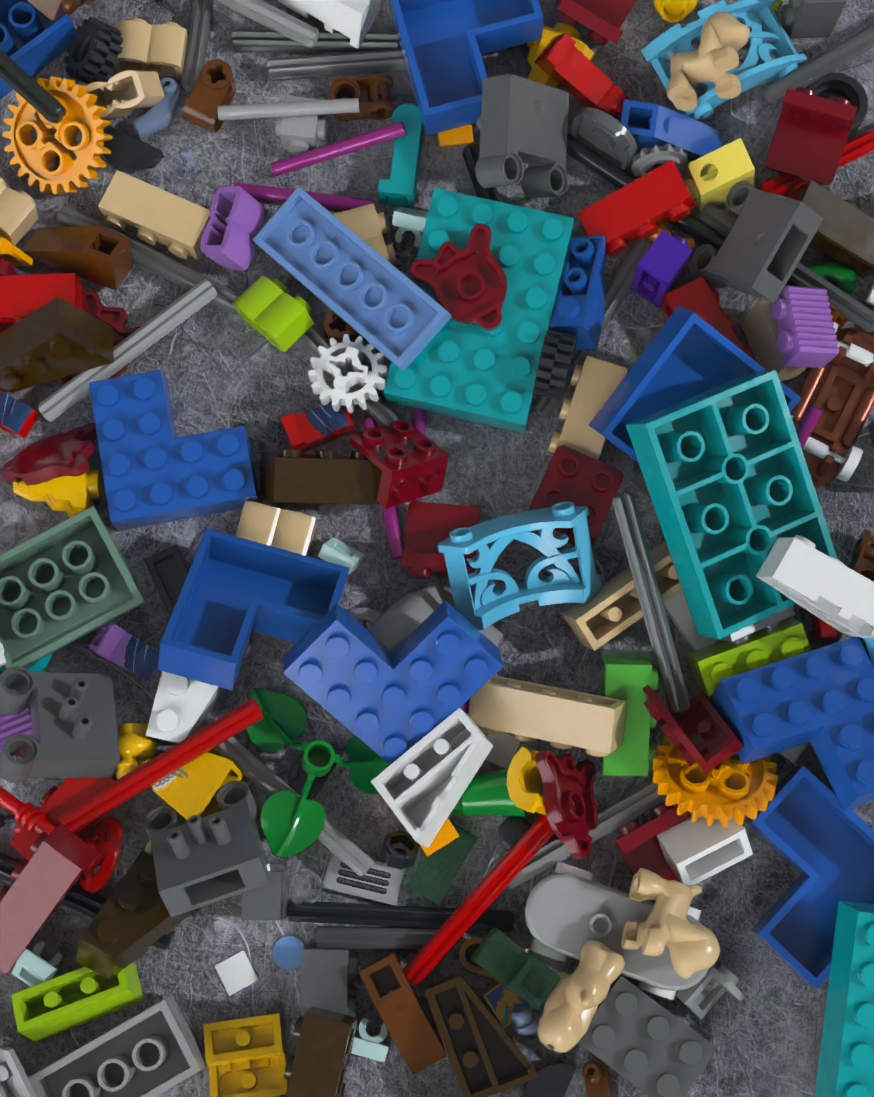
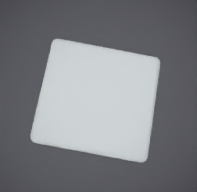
[485,732,520,768]
[215,951,258,995]

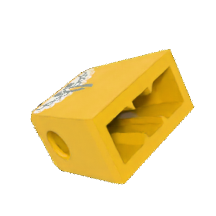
[151,752,244,821]

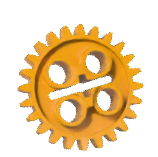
[2,76,113,194]
[652,735,778,828]

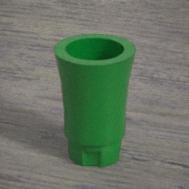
[449,768,526,817]

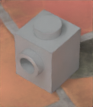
[275,95,327,154]

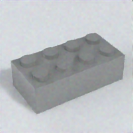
[28,995,207,1097]

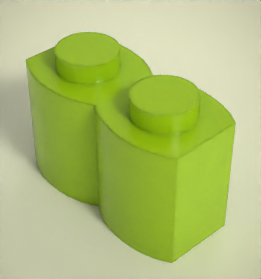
[232,275,314,352]

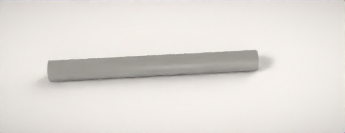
[218,98,359,121]

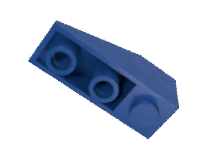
[619,99,723,162]
[549,235,606,350]

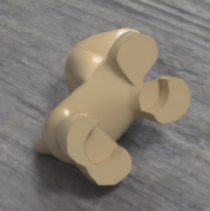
[667,11,750,111]
[621,868,720,979]
[537,940,625,1053]

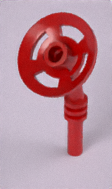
[0,786,122,892]

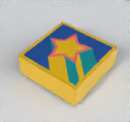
[483,974,536,1028]

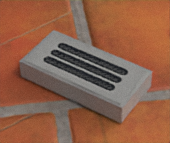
[322,852,405,906]

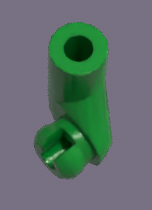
[807,261,858,293]

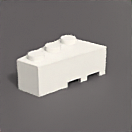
[277,0,381,49]
[756,535,874,639]
[145,645,252,744]
[371,707,493,848]

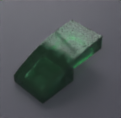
[406,821,478,905]
[471,927,561,1011]

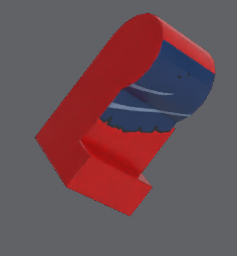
[0,390,40,439]
[280,401,355,453]

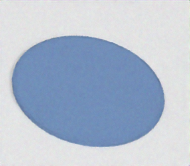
[272,936,304,970]

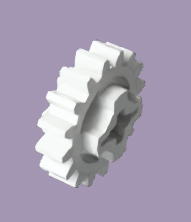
[308,334,388,413]

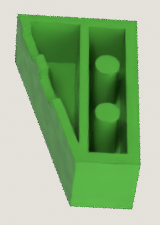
[599,649,658,776]

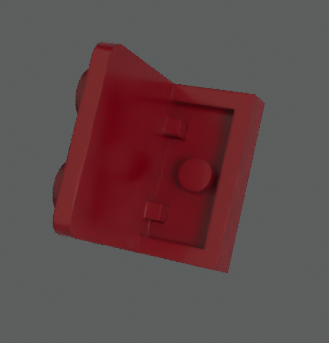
[553,0,636,46]
[765,87,858,186]
[350,420,449,509]
[528,445,624,547]
[401,501,480,582]
[642,684,744,774]
[612,802,707,903]

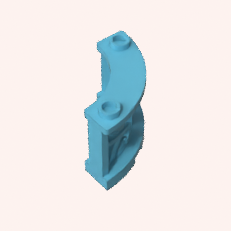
[641,0,808,122]
[437,502,602,630]

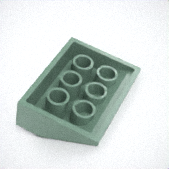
[0,506,145,669]

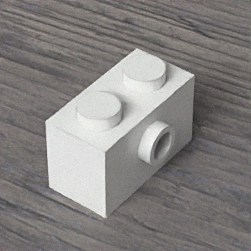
[657,816,753,886]

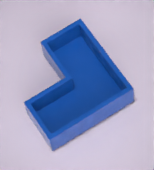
[389,0,543,136]
[589,305,801,462]
[89,370,261,531]
[158,528,349,690]
[283,600,503,765]
[711,637,874,811]
[745,766,874,989]

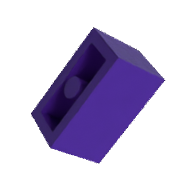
[630,230,693,308]

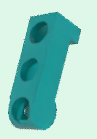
[378,104,424,208]

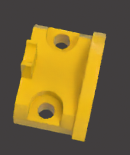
[506,746,546,815]

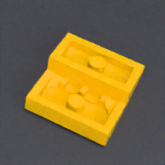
[203,1013,289,1097]

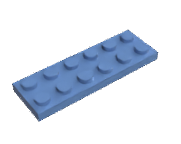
[252,187,452,372]

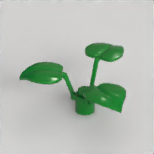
[246,688,390,857]

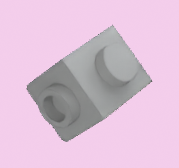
[675,965,745,1020]

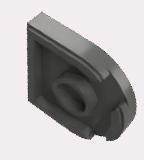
[570,107,637,173]

